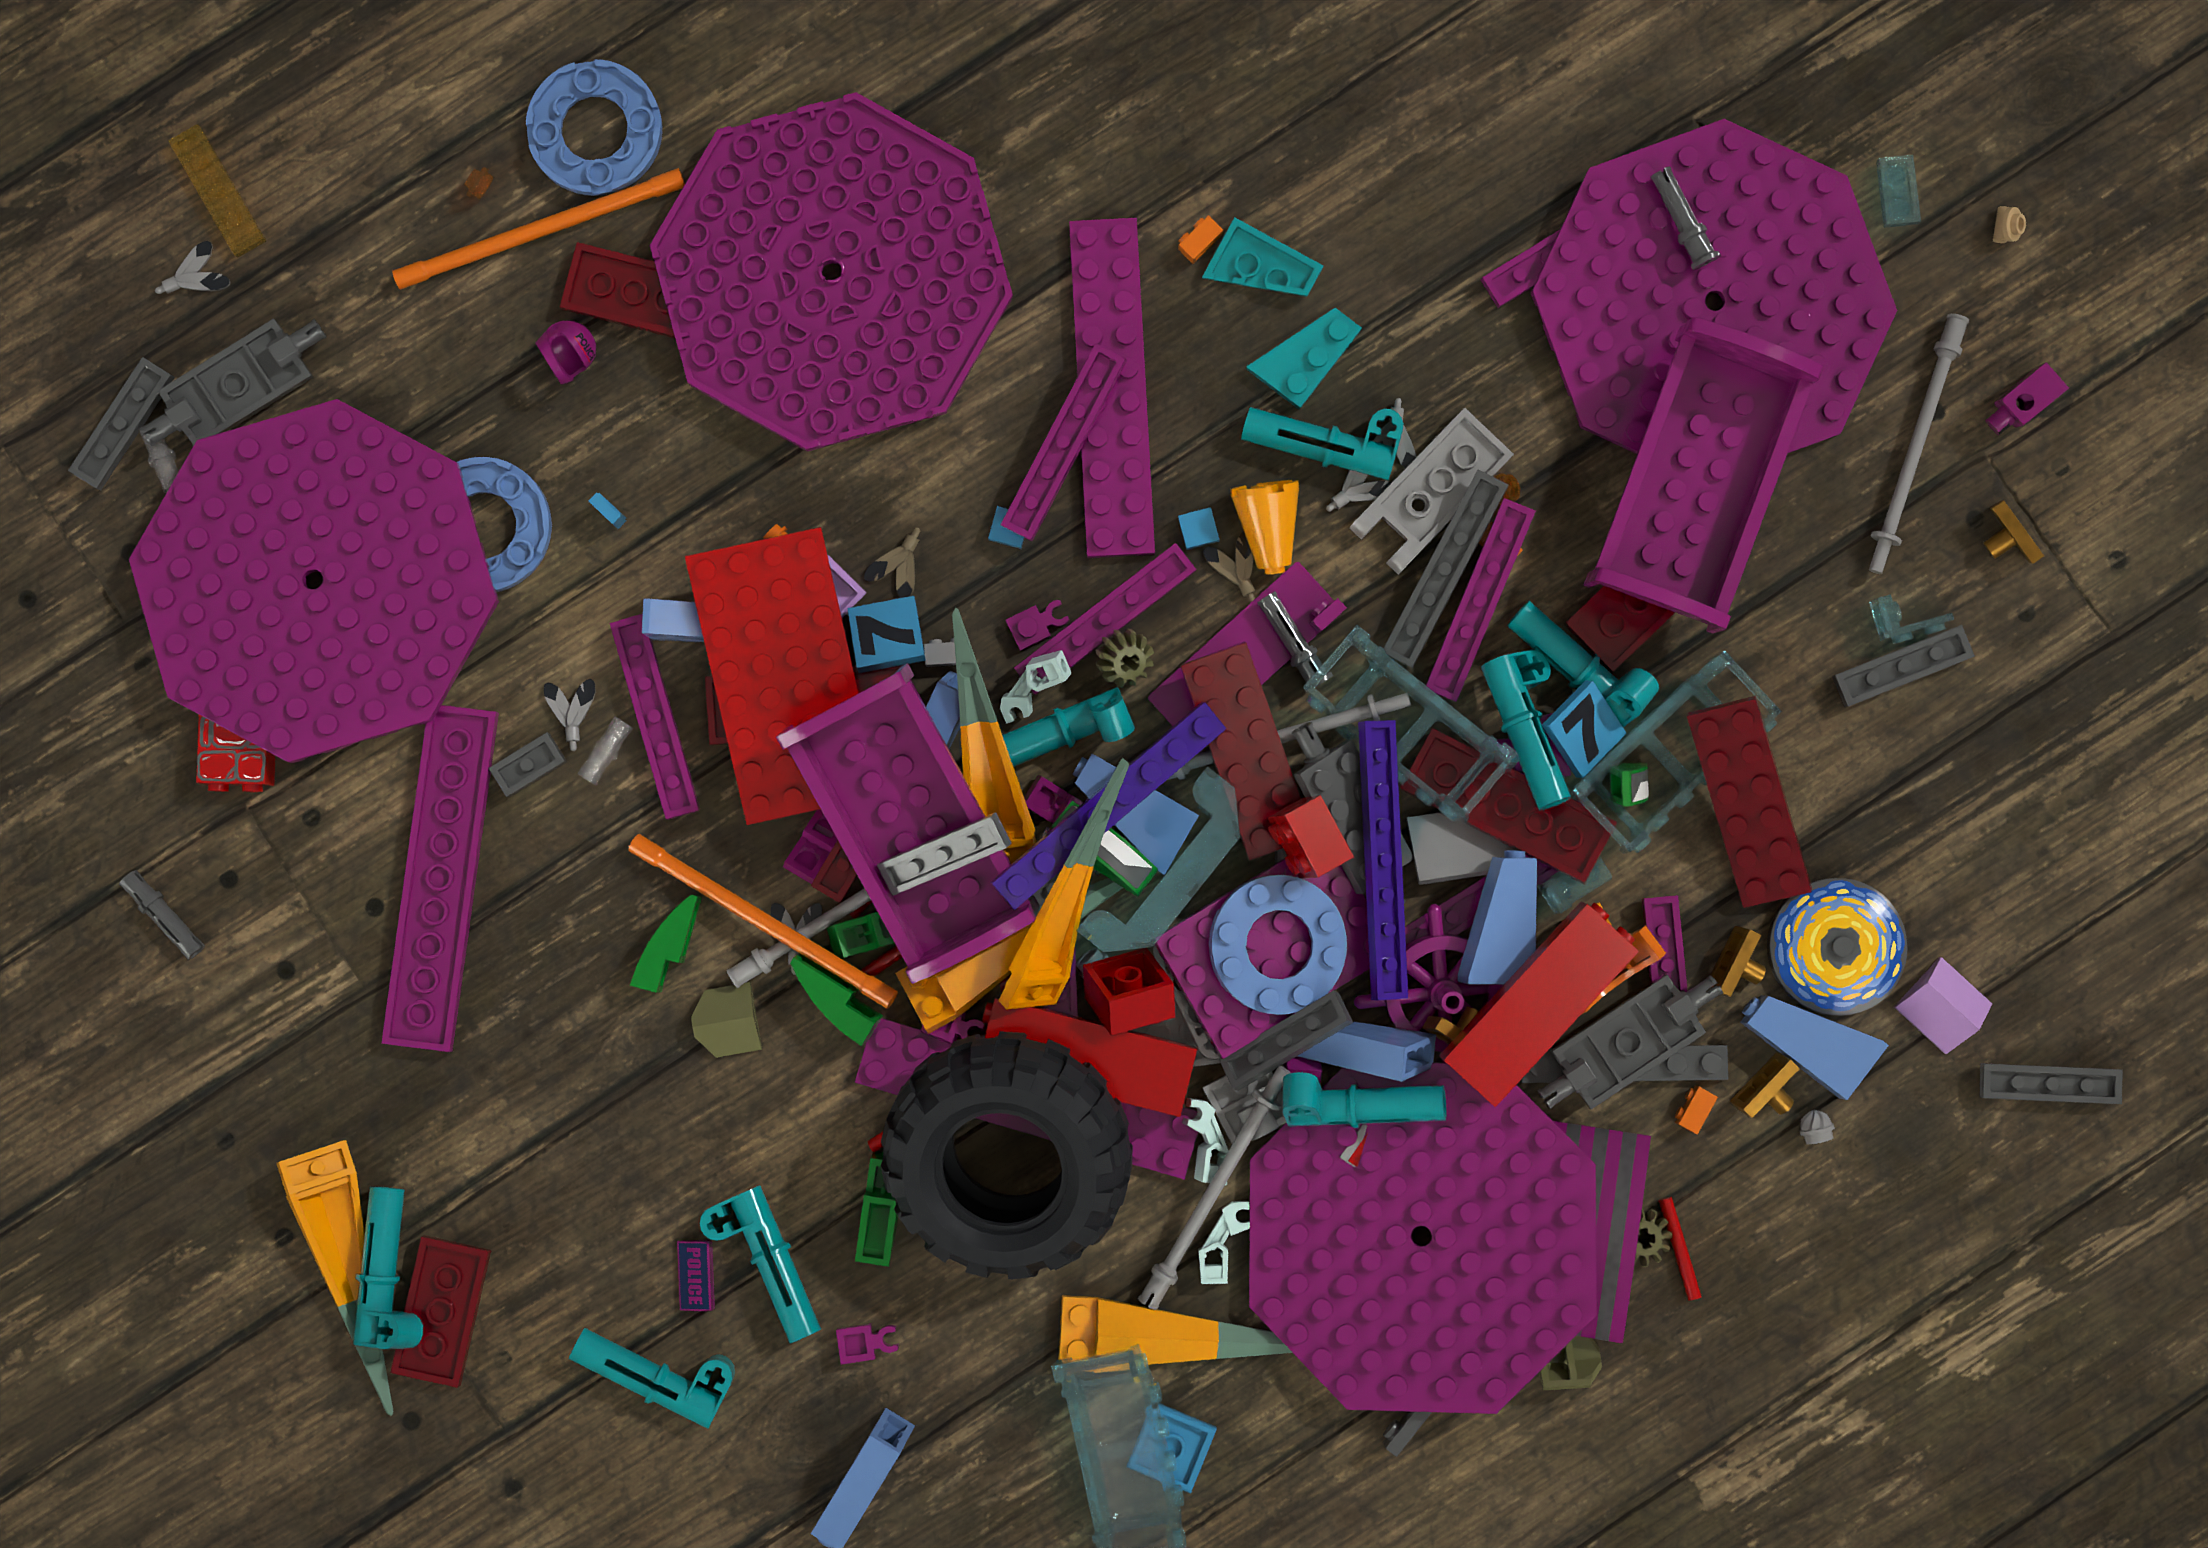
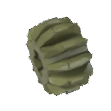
[1095,628,1154,687]
[1635,1208,1672,1267]

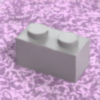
[924,638,956,667]

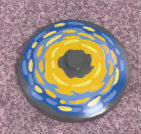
[1767,878,1907,1015]

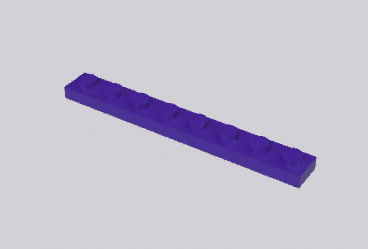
[990,702,1227,910]
[1358,720,1408,1001]

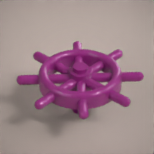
[1354,904,1504,1063]

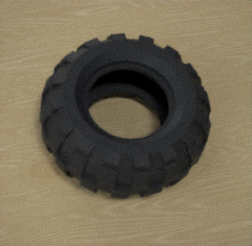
[881,1031,1133,1279]

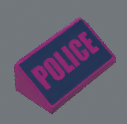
[677,1239,715,1311]

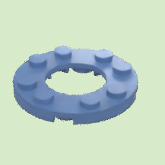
[526,59,663,196]
[457,457,552,592]
[1209,875,1347,1015]

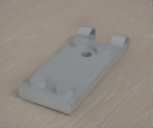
[1349,408,1514,575]

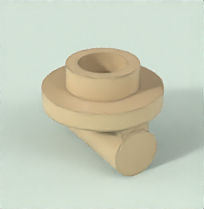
[1993,206,2026,243]

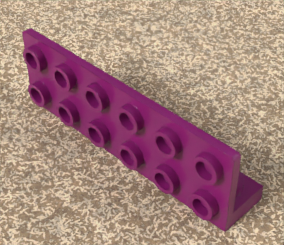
[1148,562,1347,727]

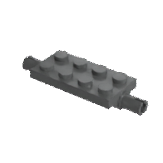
[139,318,327,447]
[1292,722,1414,903]
[1537,974,1723,1110]

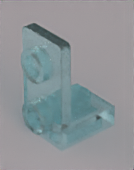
[1869,594,1954,644]
[1537,857,1612,914]

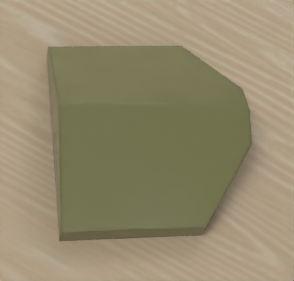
[691,982,762,1058]
[1539,1336,1602,1390]

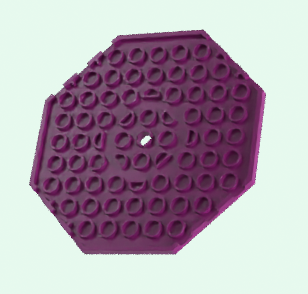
[650,92,1013,452]
[1531,119,1897,454]
[129,399,499,763]
[1249,1063,1597,1414]

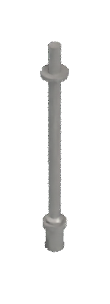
[1869,313,1969,574]
[1167,693,1411,780]
[726,888,871,988]
[1138,1066,1290,1310]

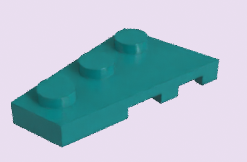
[1202,217,1324,297]
[1246,308,1362,410]

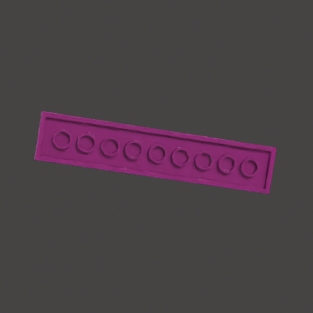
[1069,218,1155,558]
[381,705,499,1052]
[855,1018,1198,1180]

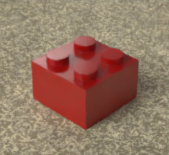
[1267,795,1354,878]
[1083,947,1175,1036]

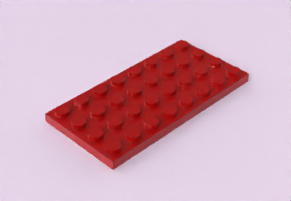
[685,527,858,825]

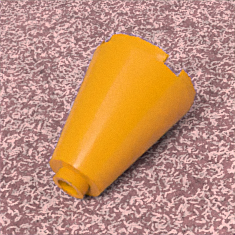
[1230,480,1299,575]

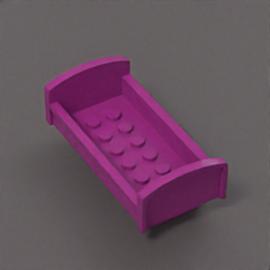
[1584,317,1824,633]
[776,663,1040,984]

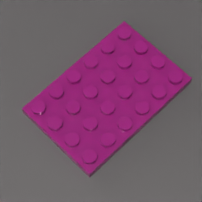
[1152,858,1370,1059]

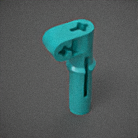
[1241,407,1404,481]
[1507,600,1659,727]
[1481,650,1571,810]
[1002,687,1135,767]
[1282,1072,1447,1128]
[700,1186,821,1343]
[353,1187,423,1349]
[569,1328,735,1429]

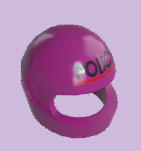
[535,321,596,385]

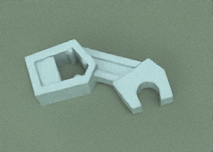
[1000,650,1072,724]
[1183,1098,1229,1185]
[1198,1201,1250,1284]

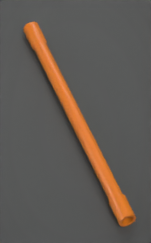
[392,168,685,290]
[628,834,898,1009]

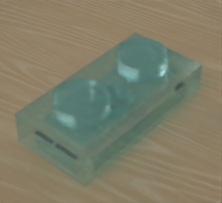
[1876,155,1921,228]

